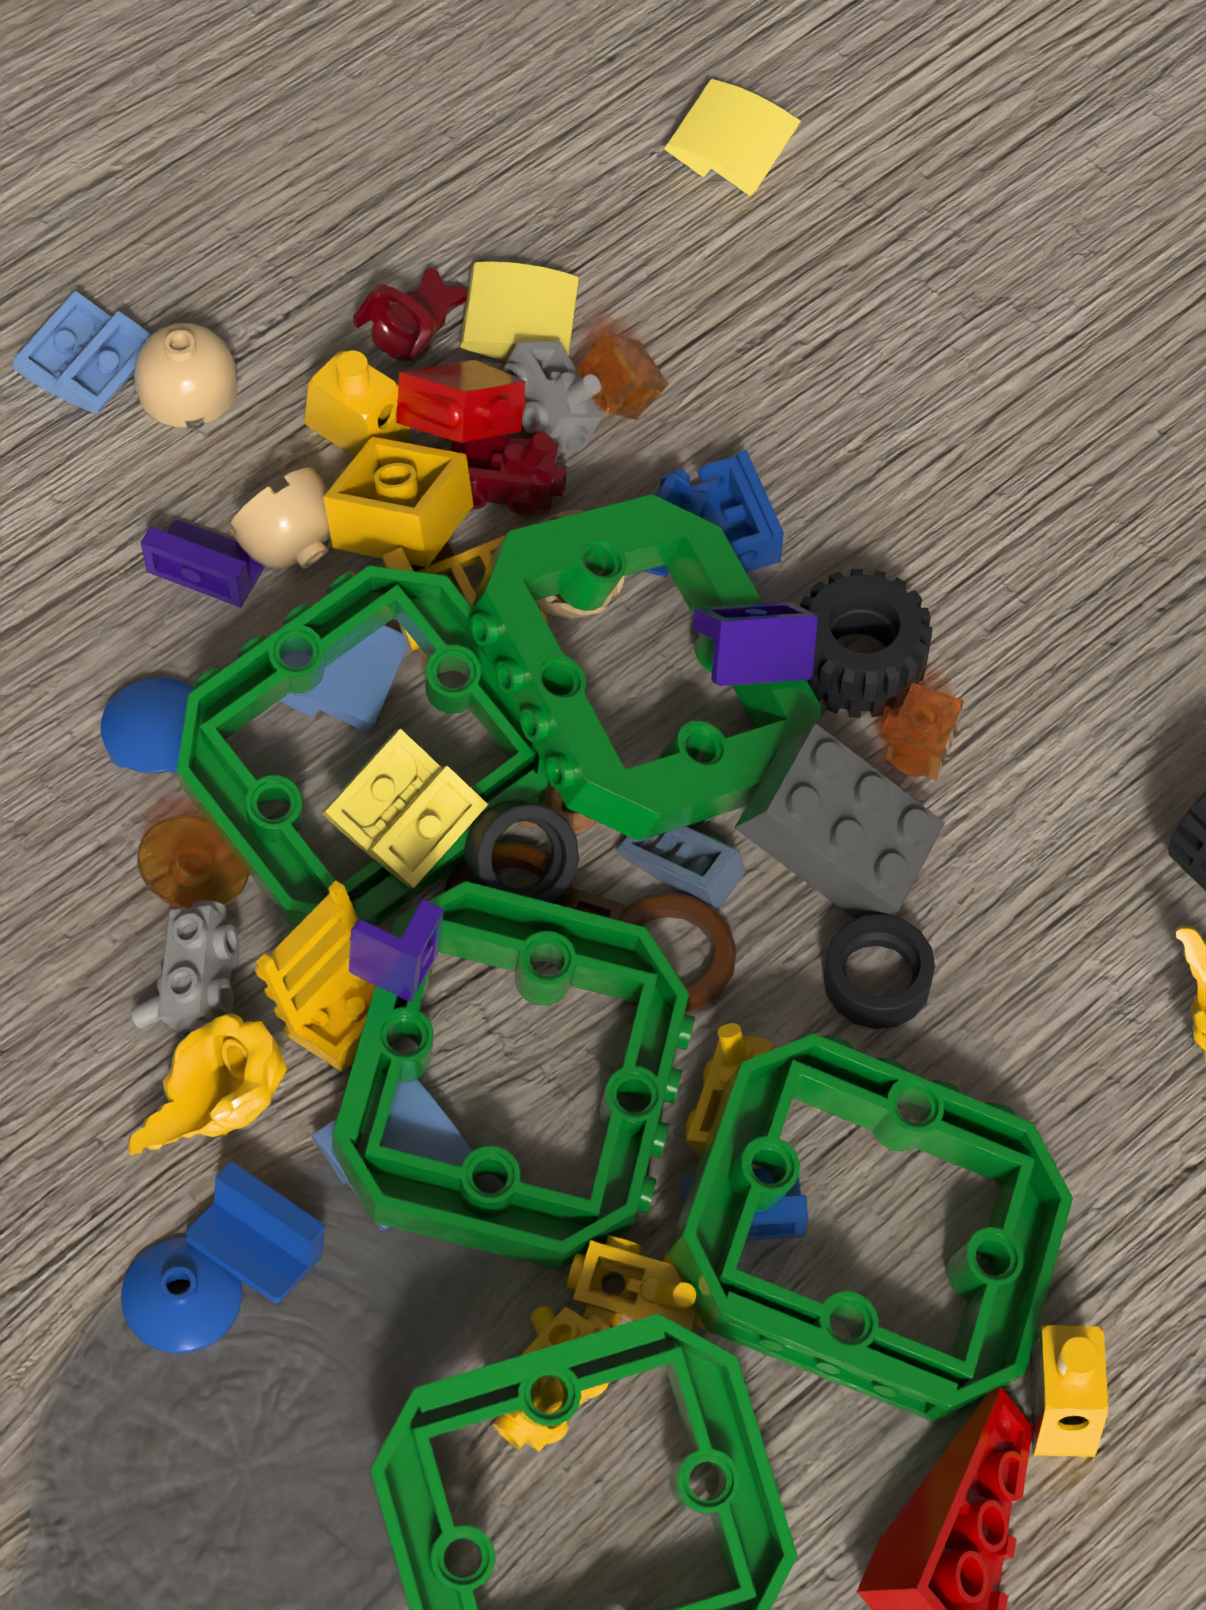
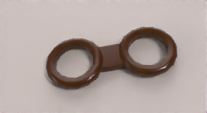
[445,842,737,1013]

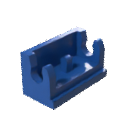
[691,450,784,572]

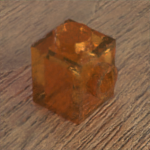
[576,332,669,420]
[881,683,964,781]

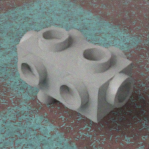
[502,341,603,454]
[130,901,239,1039]

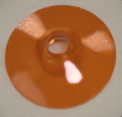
[137,815,249,908]

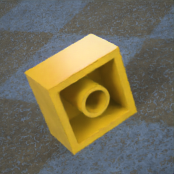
[323,437,474,567]

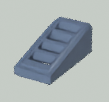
[617,826,745,911]

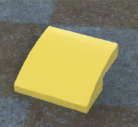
[664,79,801,197]
[460,262,579,363]
[321,729,488,889]

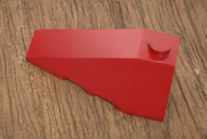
[856,1387,1033,1610]

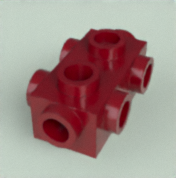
[451,432,567,516]

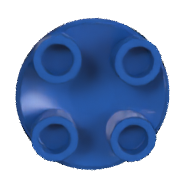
[101,678,194,773]

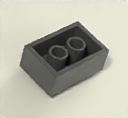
[734,723,945,919]

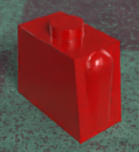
[396,360,527,443]

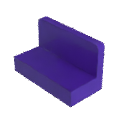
[140,520,266,608]
[693,602,818,686]
[349,899,444,1003]

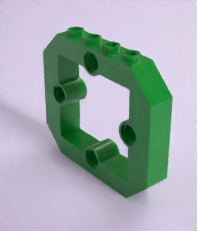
[468,494,822,841]
[177,566,548,927]
[332,881,695,1270]
[668,1033,1073,1422]
[368,1314,798,1610]

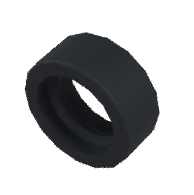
[464,799,579,903]
[823,914,935,1029]

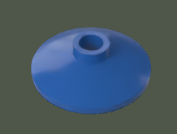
[121,1237,242,1354]

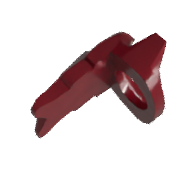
[353,268,468,362]

